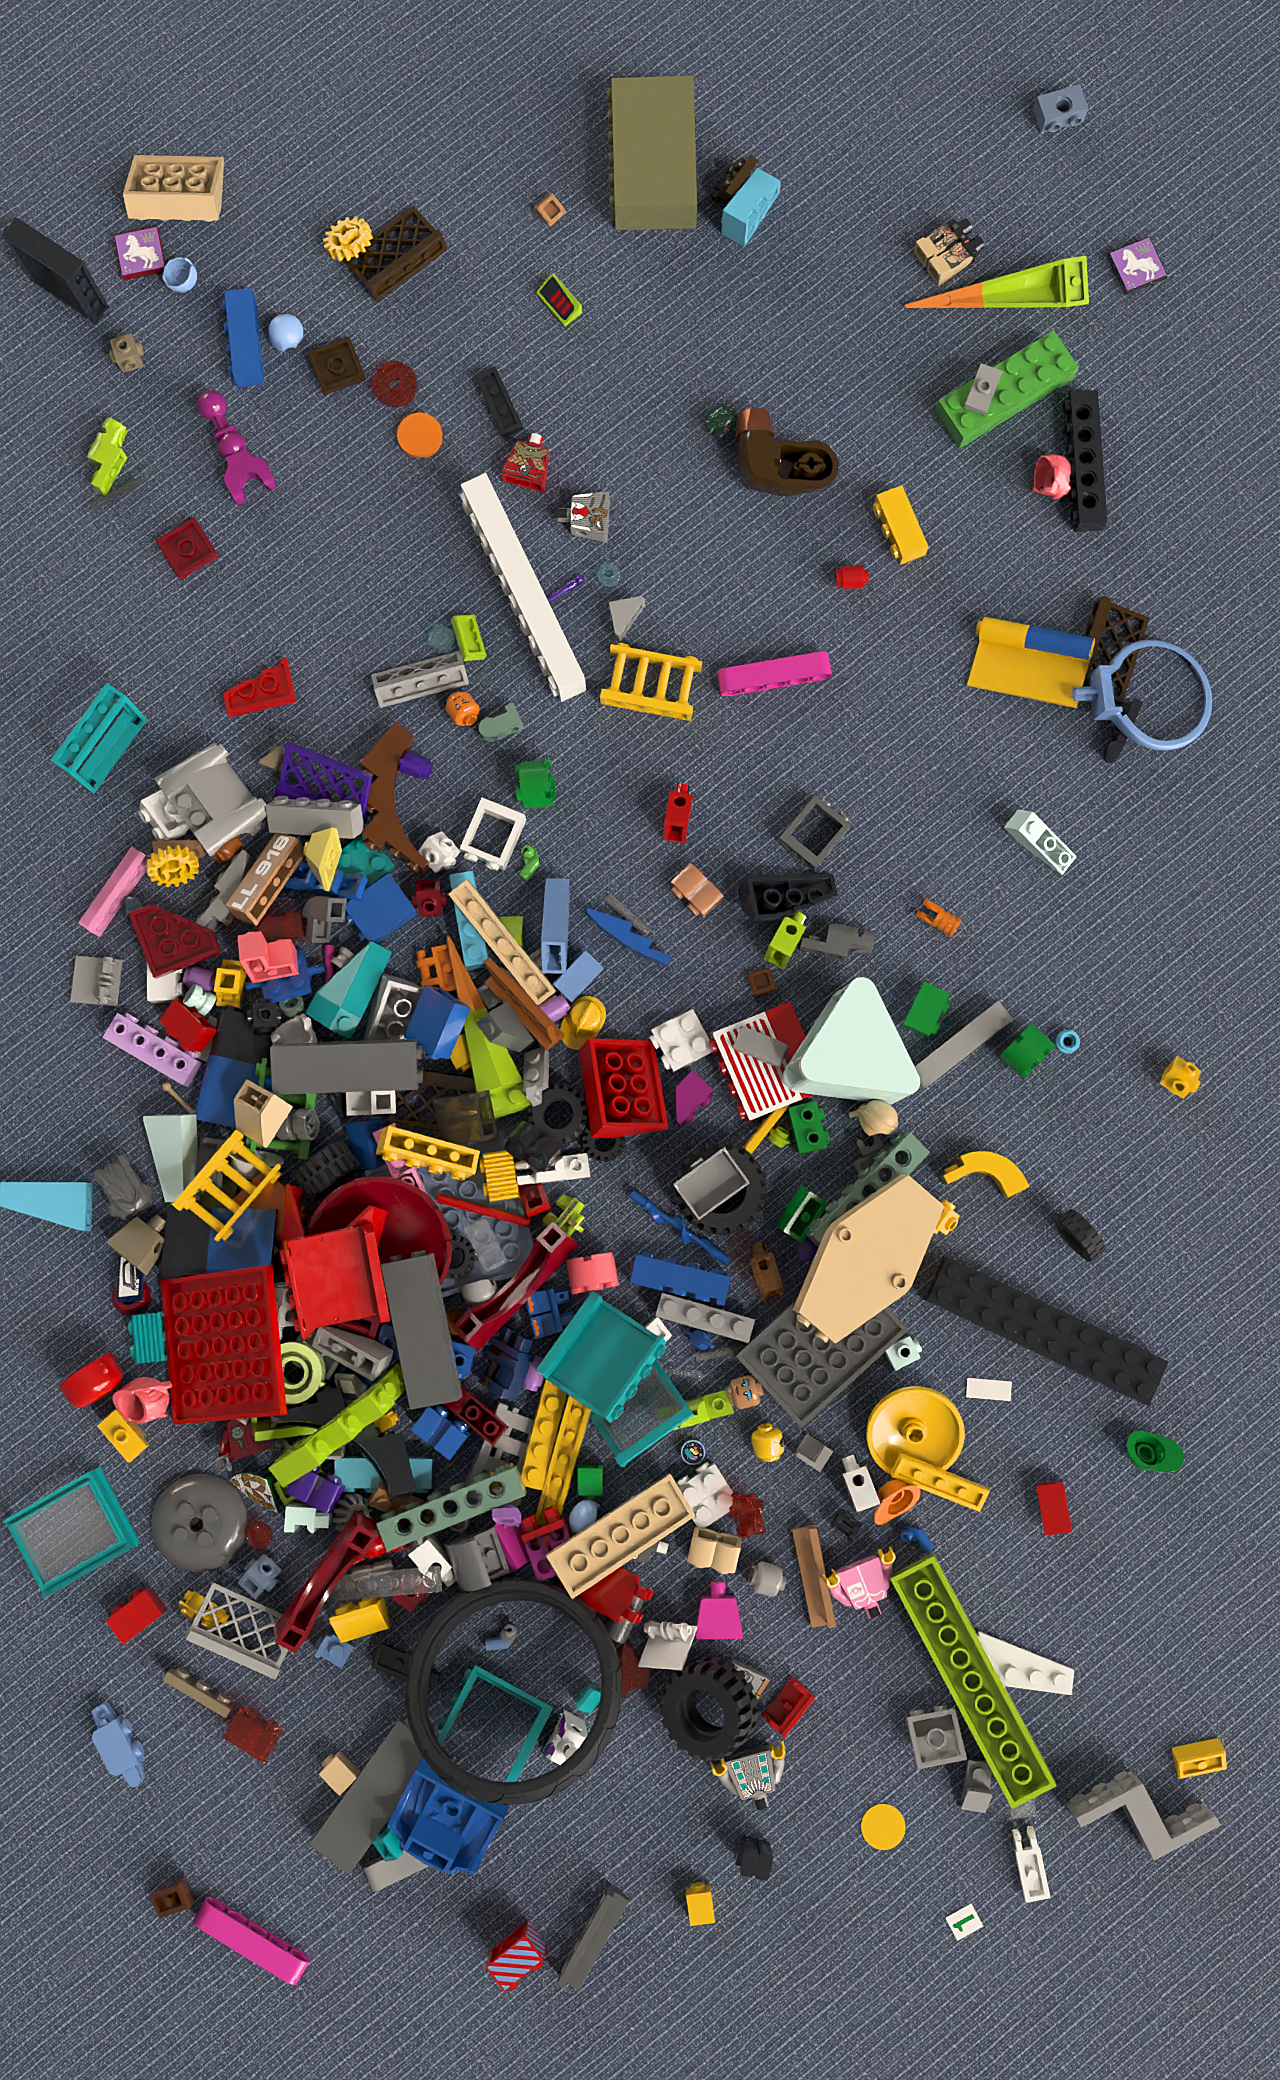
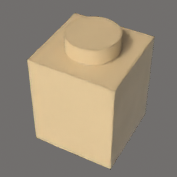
[319,1751,361,1796]

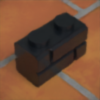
[734,1836,773,1881]

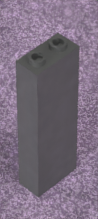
[270,1039,423,1095]
[381,1250,463,1410]
[309,1715,437,1875]

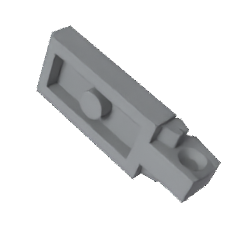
[523,1047,549,1106]

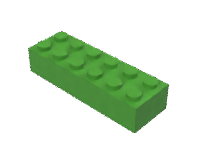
[935,330,1079,449]

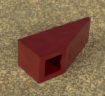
[443,1383,509,1446]

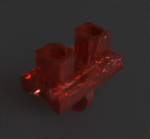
[729,1491,766,1538]

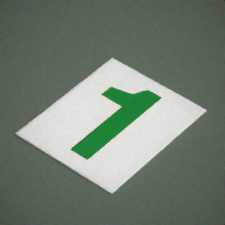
[946,1904,983,1941]

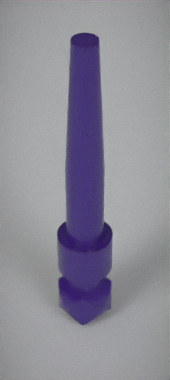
[547,575,584,602]

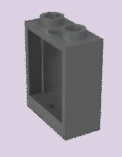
[778,795,851,872]

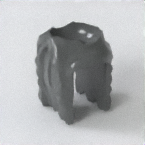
[93,1154,153,1220]

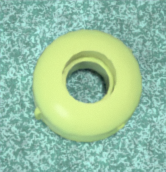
[281,1341,326,1404]

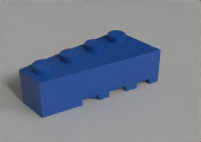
[630,1251,731,1306]

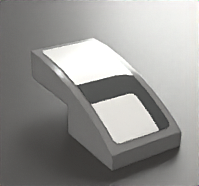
[334,1373,367,1407]

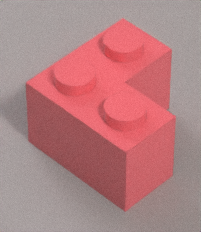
[238,931,299,983]

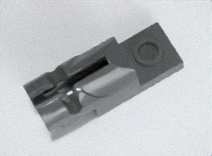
[799,924,876,961]

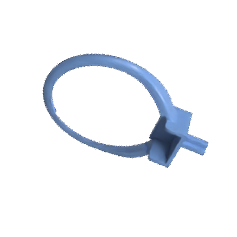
[1071,640,1212,751]

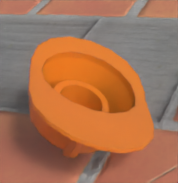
[874,1479,920,1525]

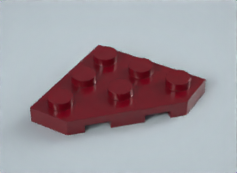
[129,904,222,979]

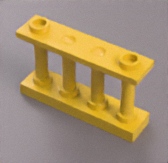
[600,643,702,721]
[172,1130,282,1242]

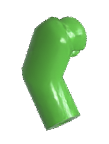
[518,845,540,881]

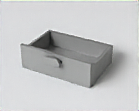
[673,1147,750,1220]

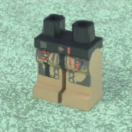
[914,218,985,286]

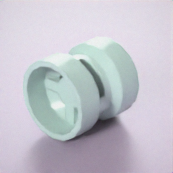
[183,984,216,1016]

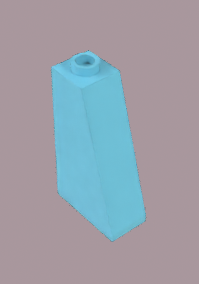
[0,1182,93,1231]

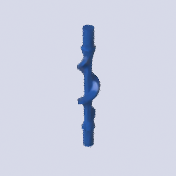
[629,1190,732,1266]

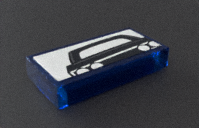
[116,1256,144,1303]

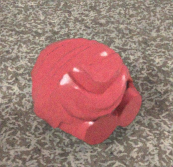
[1032,454,1071,499]

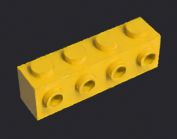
[376,1126,480,1180]

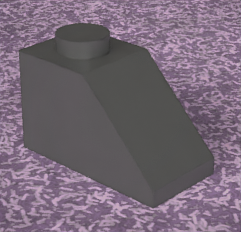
[477,1002,534,1052]

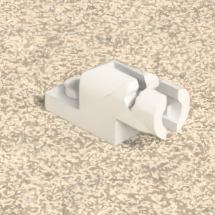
[515,1153,590,1185]

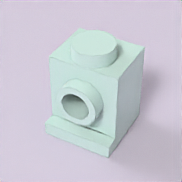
[884,1335,922,1371]

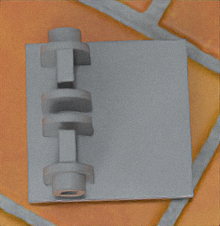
[70,956,123,1006]

